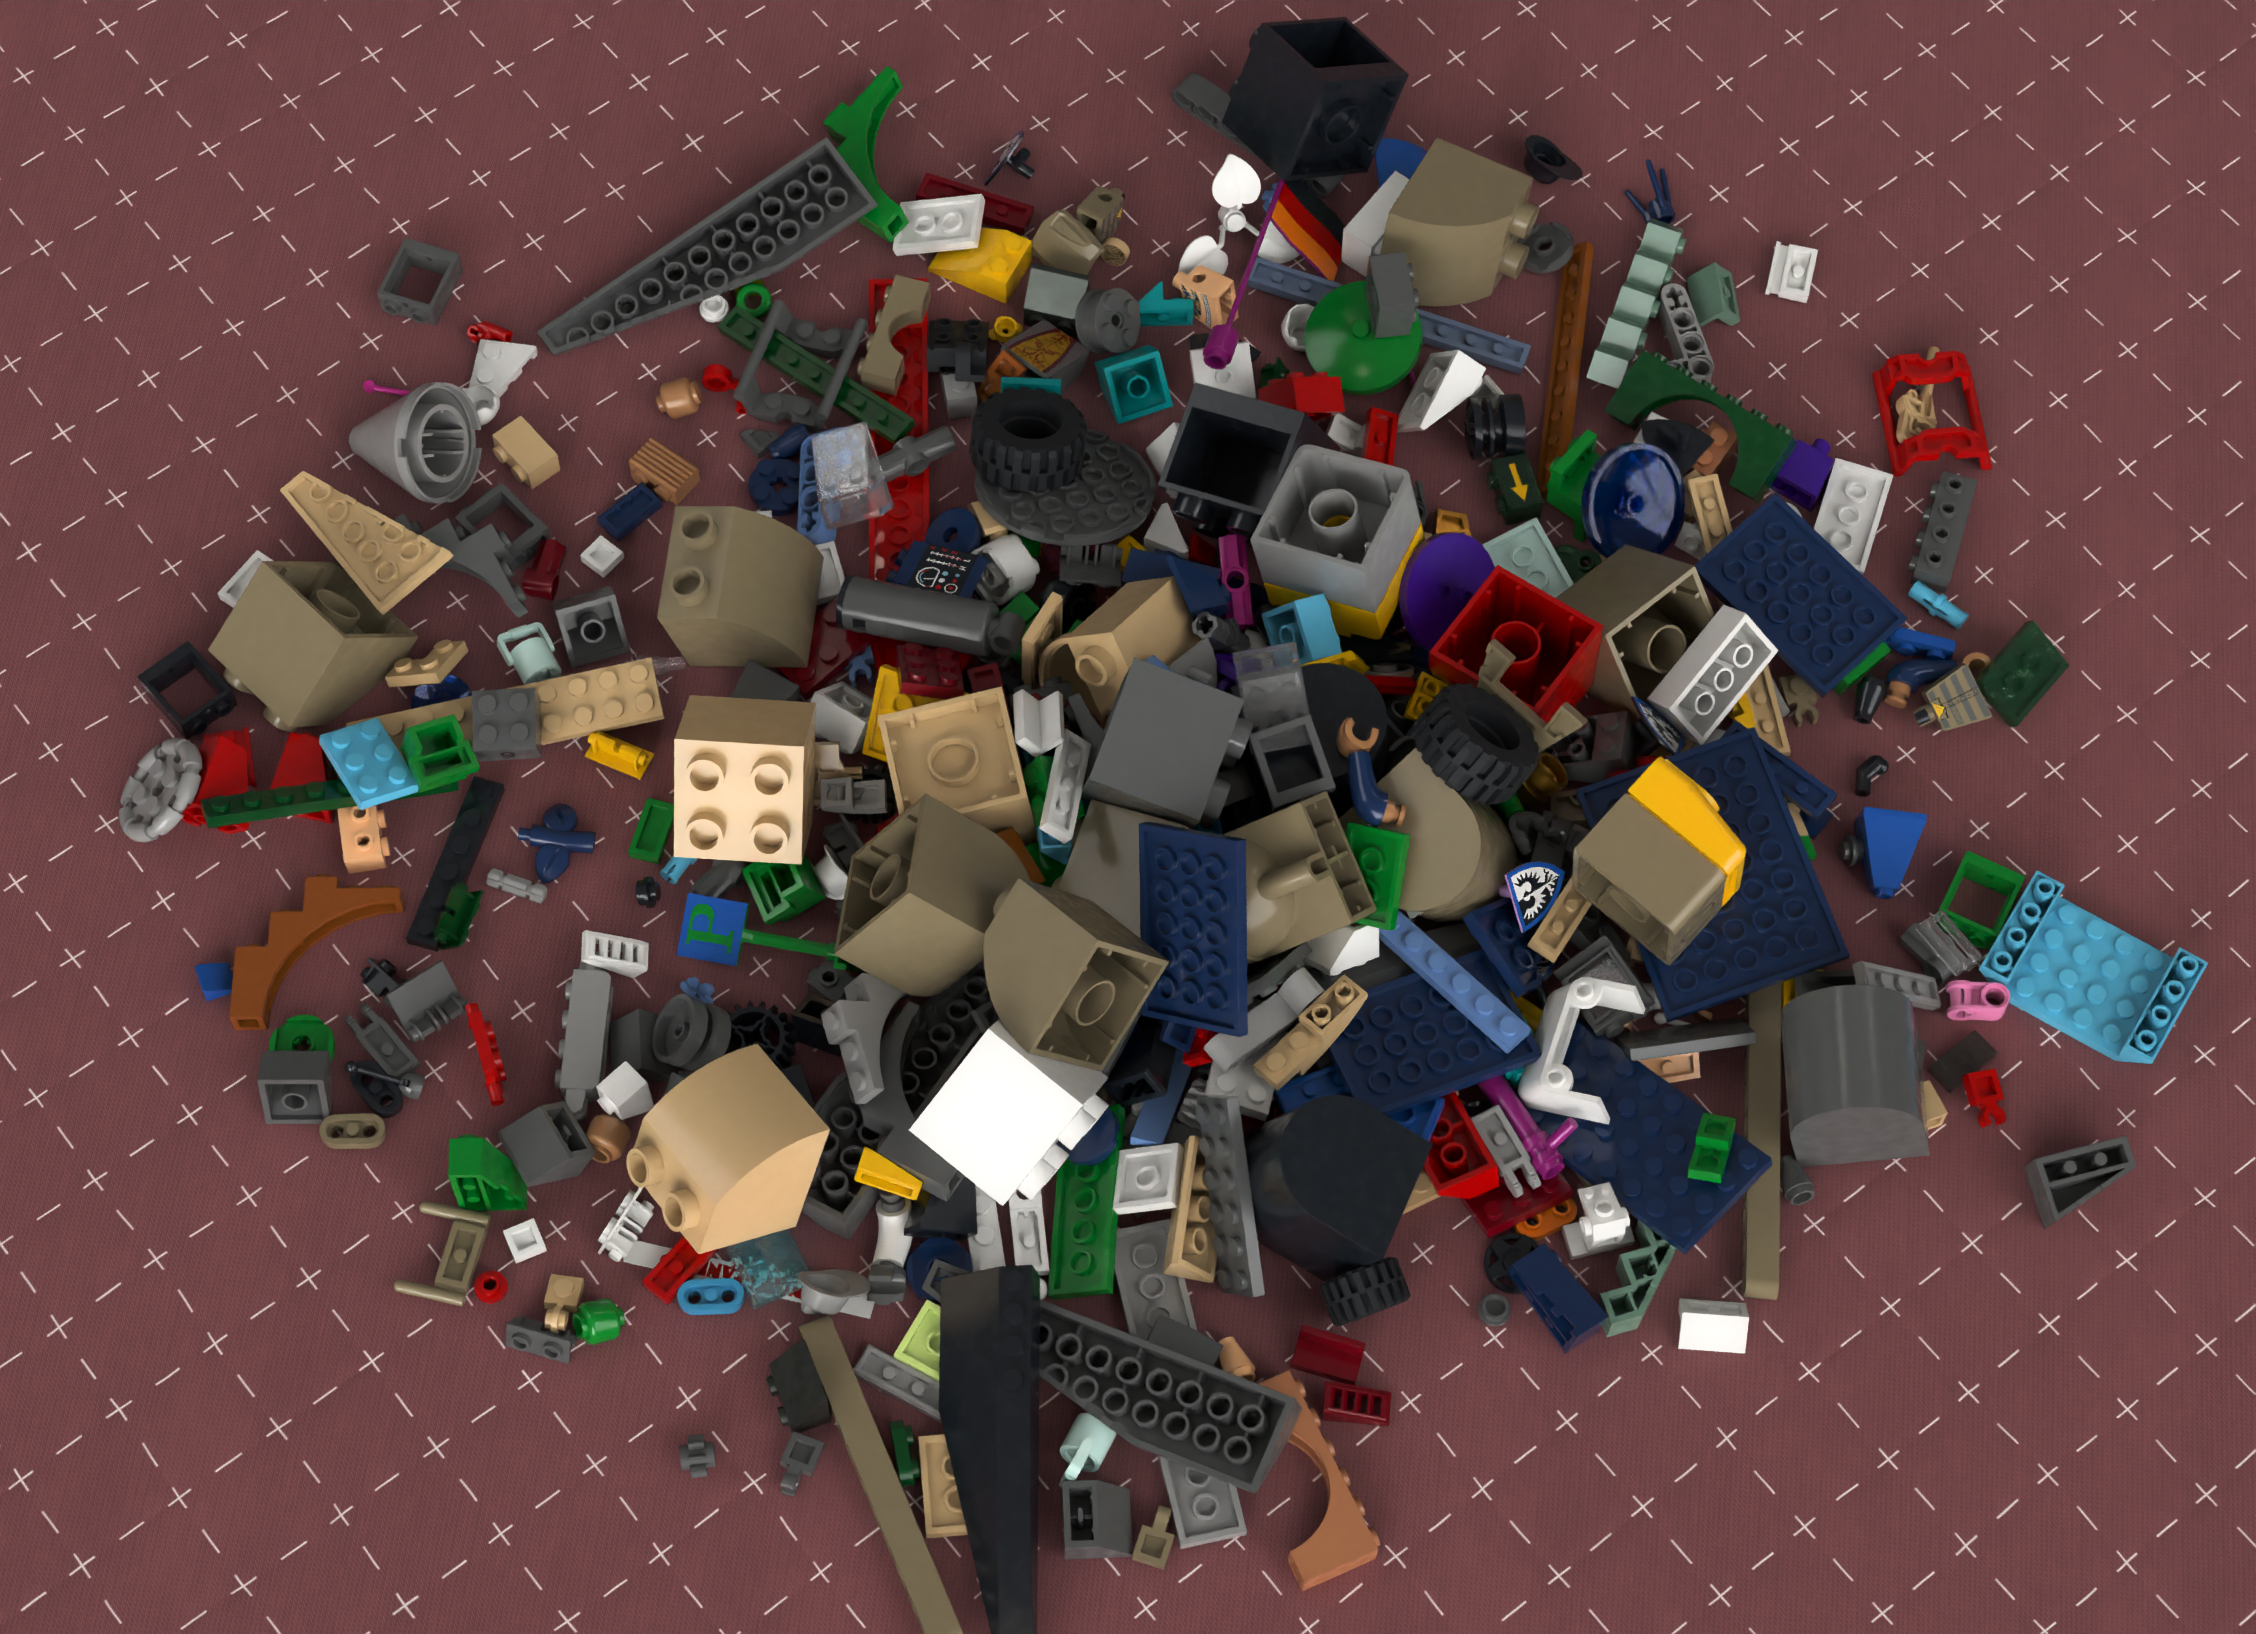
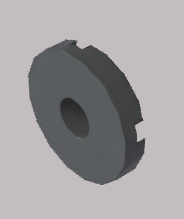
[1518,222,1575,274]

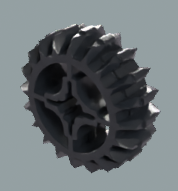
[724,1000,797,1070]

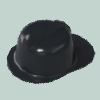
[1523,135,1583,184]

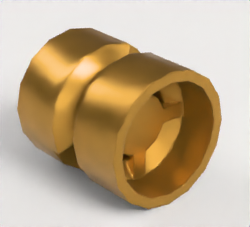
[1516,752,1568,810]

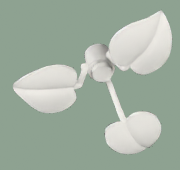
[1178,154,1300,275]

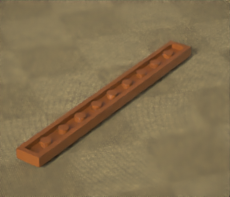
[1535,241,1594,500]

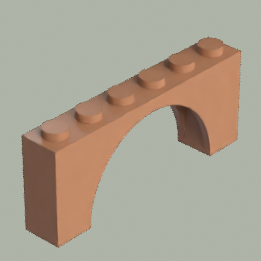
[1258,1370,1380,1592]

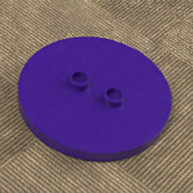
[1400,532,1495,652]

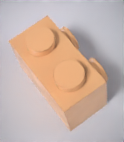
[337,805,390,874]

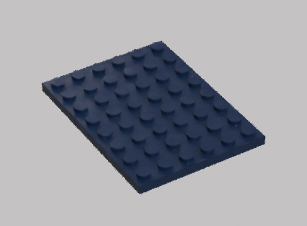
[1576,727,1849,1023]

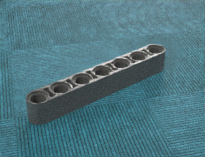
[1171,72,1345,198]

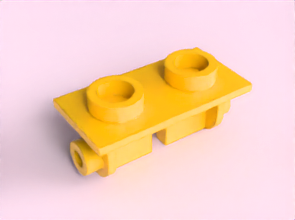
[585,731,654,780]

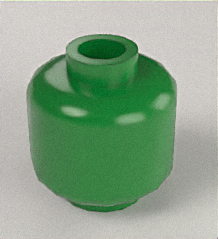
[572,1298,625,1345]

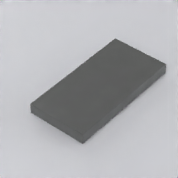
[1614,1017,1757,1061]

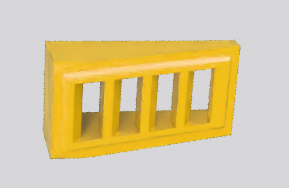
[854,1147,923,1200]

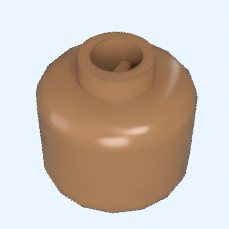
[656,377,703,419]
[585,1113,631,1163]

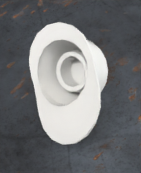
[813,845,848,900]

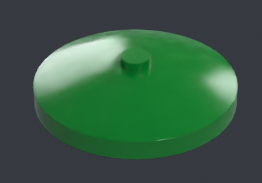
[1304,281,1423,395]

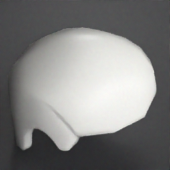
[1281,303,1315,352]
[461,384,500,426]

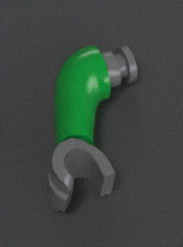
[1494,792,1549,856]

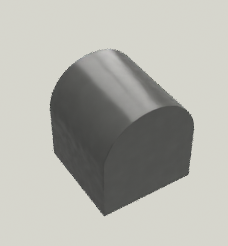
[1781,985,1930,1167]

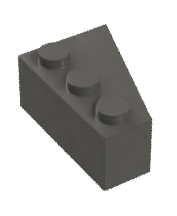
[2024,1136,2137,1229]

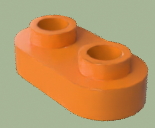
[1514,1198,1577,1241]

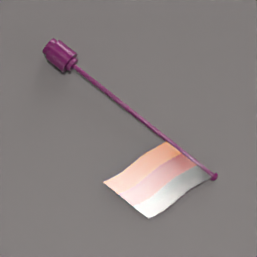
[1203,178,1346,370]

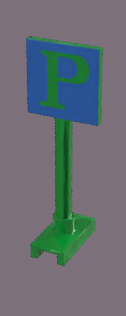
[676,893,864,973]

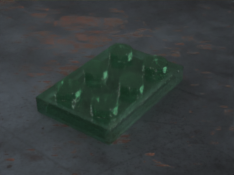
[1975,620,2069,728]

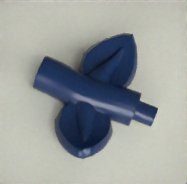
[518,803,596,884]

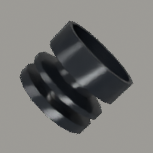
[1464,394,1526,460]

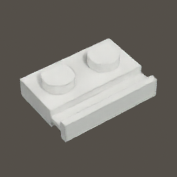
[1765,241,1818,303]

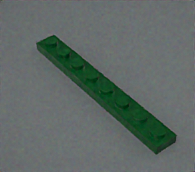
[717,306,916,444]
[201,778,458,828]

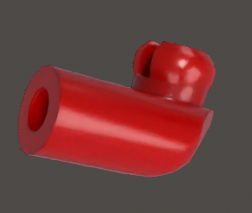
[466,321,513,343]

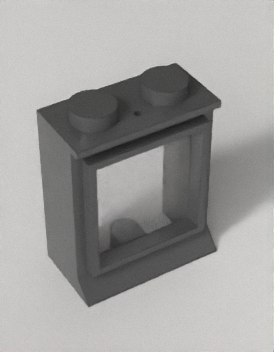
[1553,935,1656,1039]

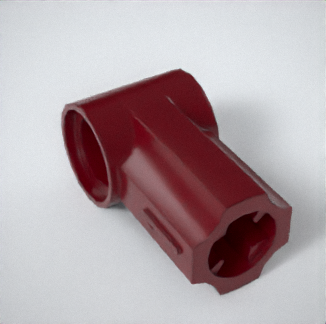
[521,538,567,601]

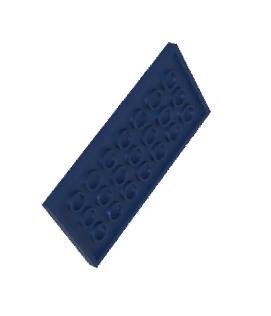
[1488,1017,1772,1255]

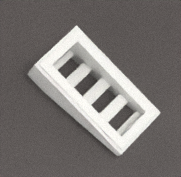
[581,930,649,978]

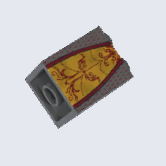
[1000,319,1090,394]

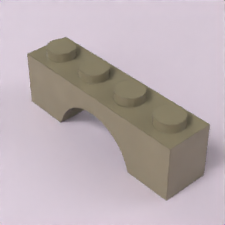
[857,275,931,396]

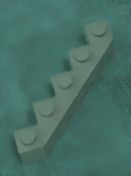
[1586,219,1687,388]
[1597,1220,1677,1337]

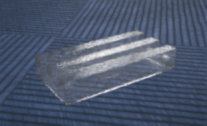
[1916,910,1983,977]

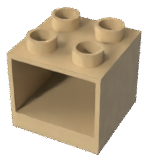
[878,686,1038,847]
[674,695,816,865]

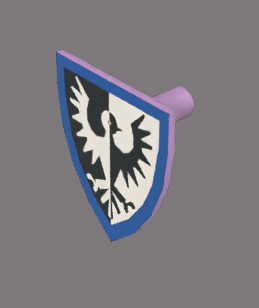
[1499,861,1565,933]

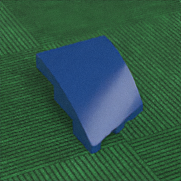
[1374,138,1427,190]

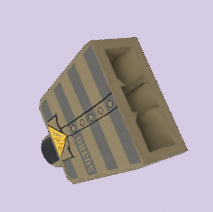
[1076,186,1125,257]
[1911,663,1993,731]

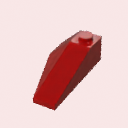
[1423,1092,1499,1199]

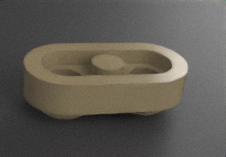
[319,1113,387,1149]

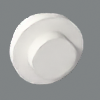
[699,295,729,323]

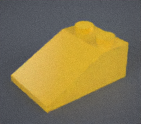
[928,228,1032,304]

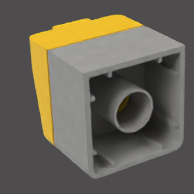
[1250,444,1424,640]

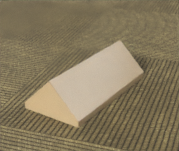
[1163,1135,1217,1283]

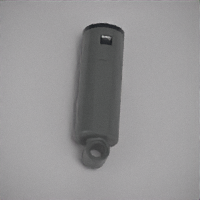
[836,574,1026,658]

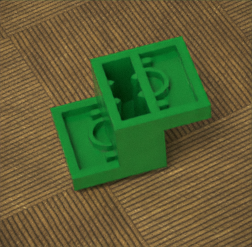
[1546,429,1624,543]

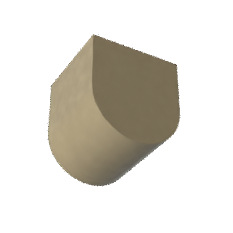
[1339,748,1517,925]
[834,793,1030,997]

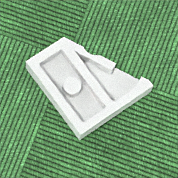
[469,339,538,398]

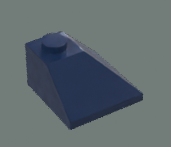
[1165,555,1232,621]

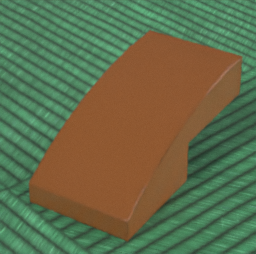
[976,349,1027,402]

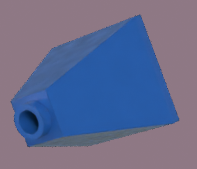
[1853,807,1927,899]

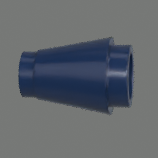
[768,423,810,459]

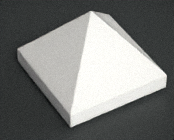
[1470,375,1505,409]

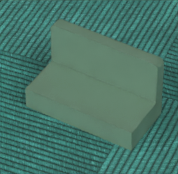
[1687,262,1741,327]

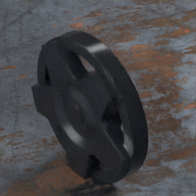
[1483,1233,1539,1294]

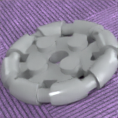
[119,738,202,843]

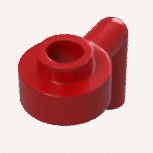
[702,364,746,414]

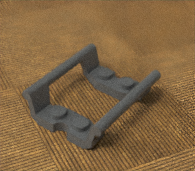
[733,300,868,432]

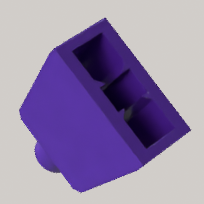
[1770,438,1834,512]

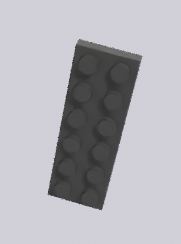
[1196,1095,1265,1297]

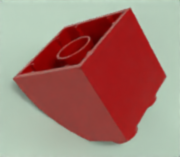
[1428,565,1604,723]

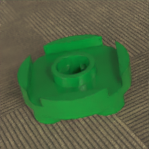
[269,1015,336,1063]

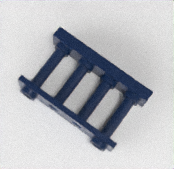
[1720,720,1837,840]

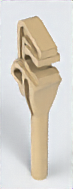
[1896,346,1940,444]

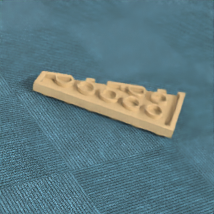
[280,471,454,615]

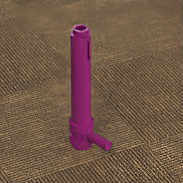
[1477,1075,1578,1180]

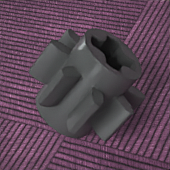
[679,1434,716,1478]

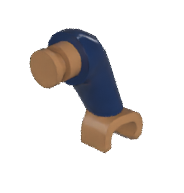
[1884,652,1992,708]
[1336,717,1406,828]

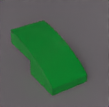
[1688,1113,1736,1184]

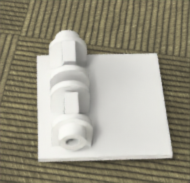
[598,1187,654,1262]

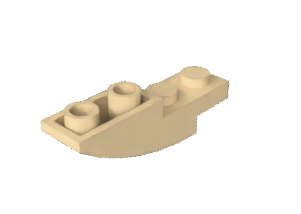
[1253,974,1368,1091]

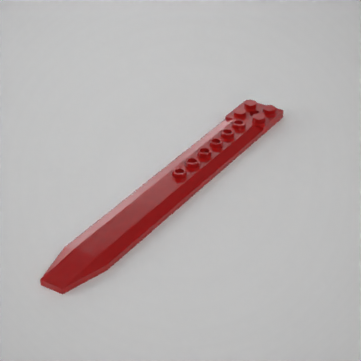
[869,278,930,674]

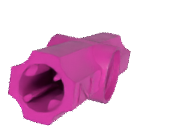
[1218,534,1254,630]

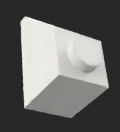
[596,1061,654,1120]

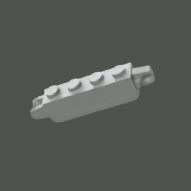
[555,952,614,1123]

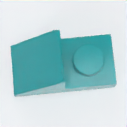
[1138,281,1194,327]

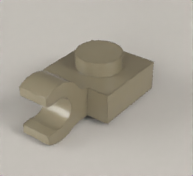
[1132,1505,1175,1570]

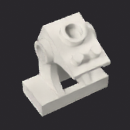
[1561,1182,1635,1260]

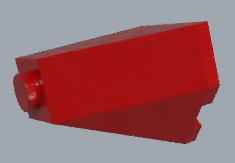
[181,734,250,834]

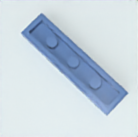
[1130,1049,1194,1147]

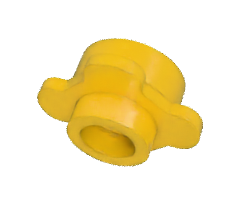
[989,316,1023,344]

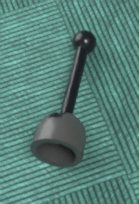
[345,1060,425,1100]

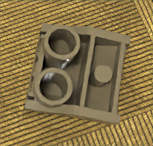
[1032,210,1105,275]

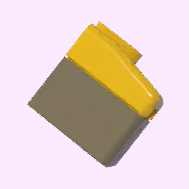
[1572,756,1746,965]

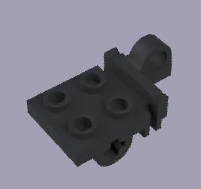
[927,318,989,382]

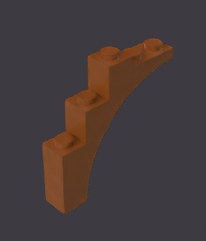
[229,874,405,1030]

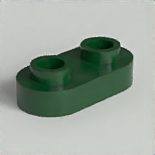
[889,1419,920,1487]

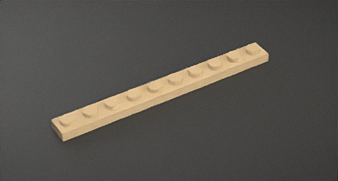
[1687,474,1791,756]
[1527,736,1694,963]

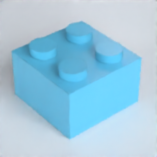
[1261,593,1342,669]

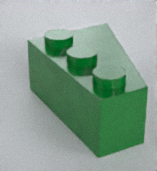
[448,1134,528,1212]

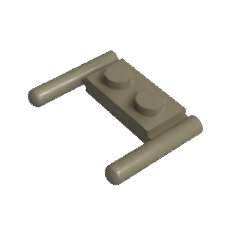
[393,1200,491,1307]

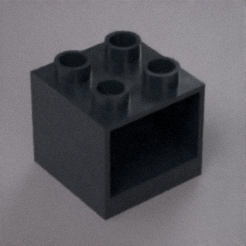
[1222,17,1409,181]
[1158,382,1341,548]

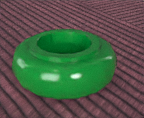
[736,283,772,319]

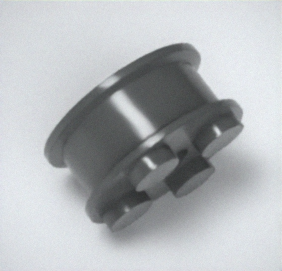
[1075,288,1140,354]

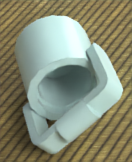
[497,622,562,685]
[1058,1413,1116,1488]

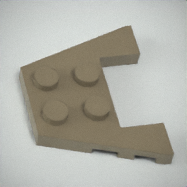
[1476,639,1588,753]

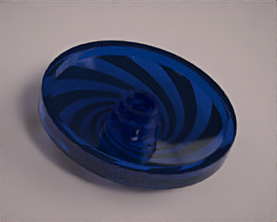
[1581,442,1685,558]

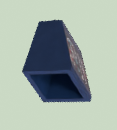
[885,540,989,598]

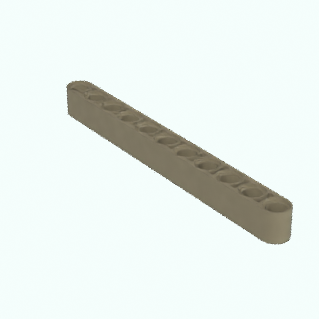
[1742,982,1782,1300]
[797,1315,963,1634]

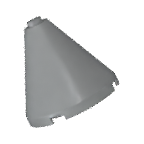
[349,382,482,504]

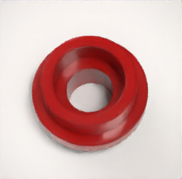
[474,1271,508,1304]

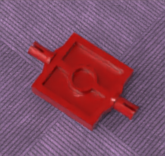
[465,1003,507,1106]

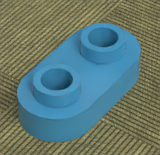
[677,1278,745,1315]

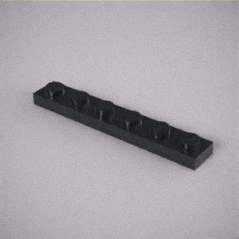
[406,776,505,952]

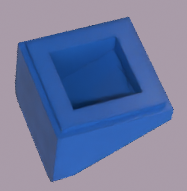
[194,962,233,1002]

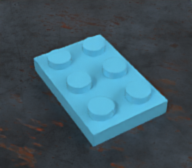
[319,717,418,810]

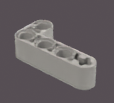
[1658,283,1714,383]
[1203,967,1326,1074]

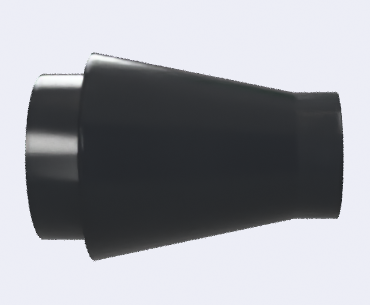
[1853,676,1887,724]

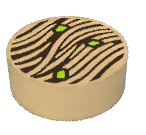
[1100,237,1130,266]

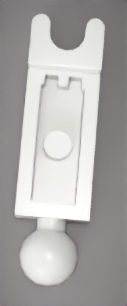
[1008,1190,1049,1300]

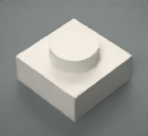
[580,535,624,578]
[503,1218,547,1264]

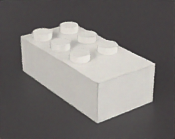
[1647,605,1778,745]

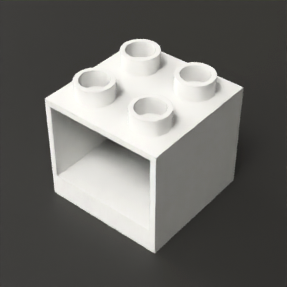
[909,1019,1109,1206]

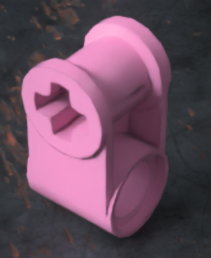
[1946,980,2010,1021]

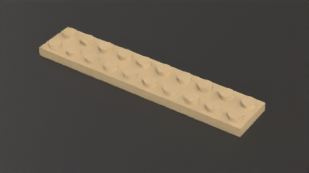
[346,657,665,762]

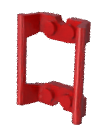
[1872,351,1992,477]

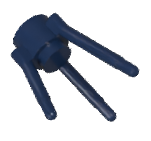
[1624,159,1676,224]

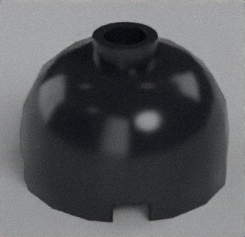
[1039,577,1096,634]

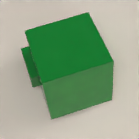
[400,714,480,793]
[742,854,826,925]

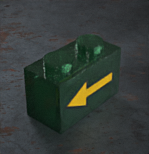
[1486,453,1544,525]

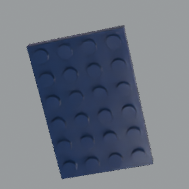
[1694,493,1908,698]
[1139,822,1248,1037]
[1327,949,1542,1116]

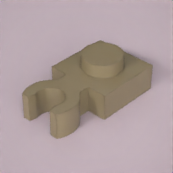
[1777,674,1819,727]

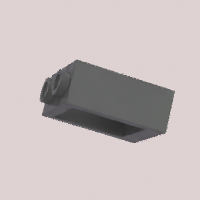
[377,238,463,326]
[455,482,551,572]
[1248,712,1336,812]

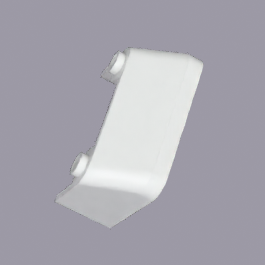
[1518,977,1645,1125]

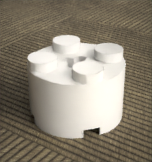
[971,534,1040,605]

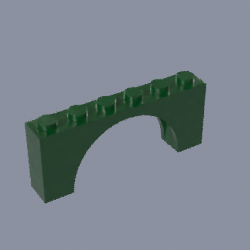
[1604,350,1797,504]

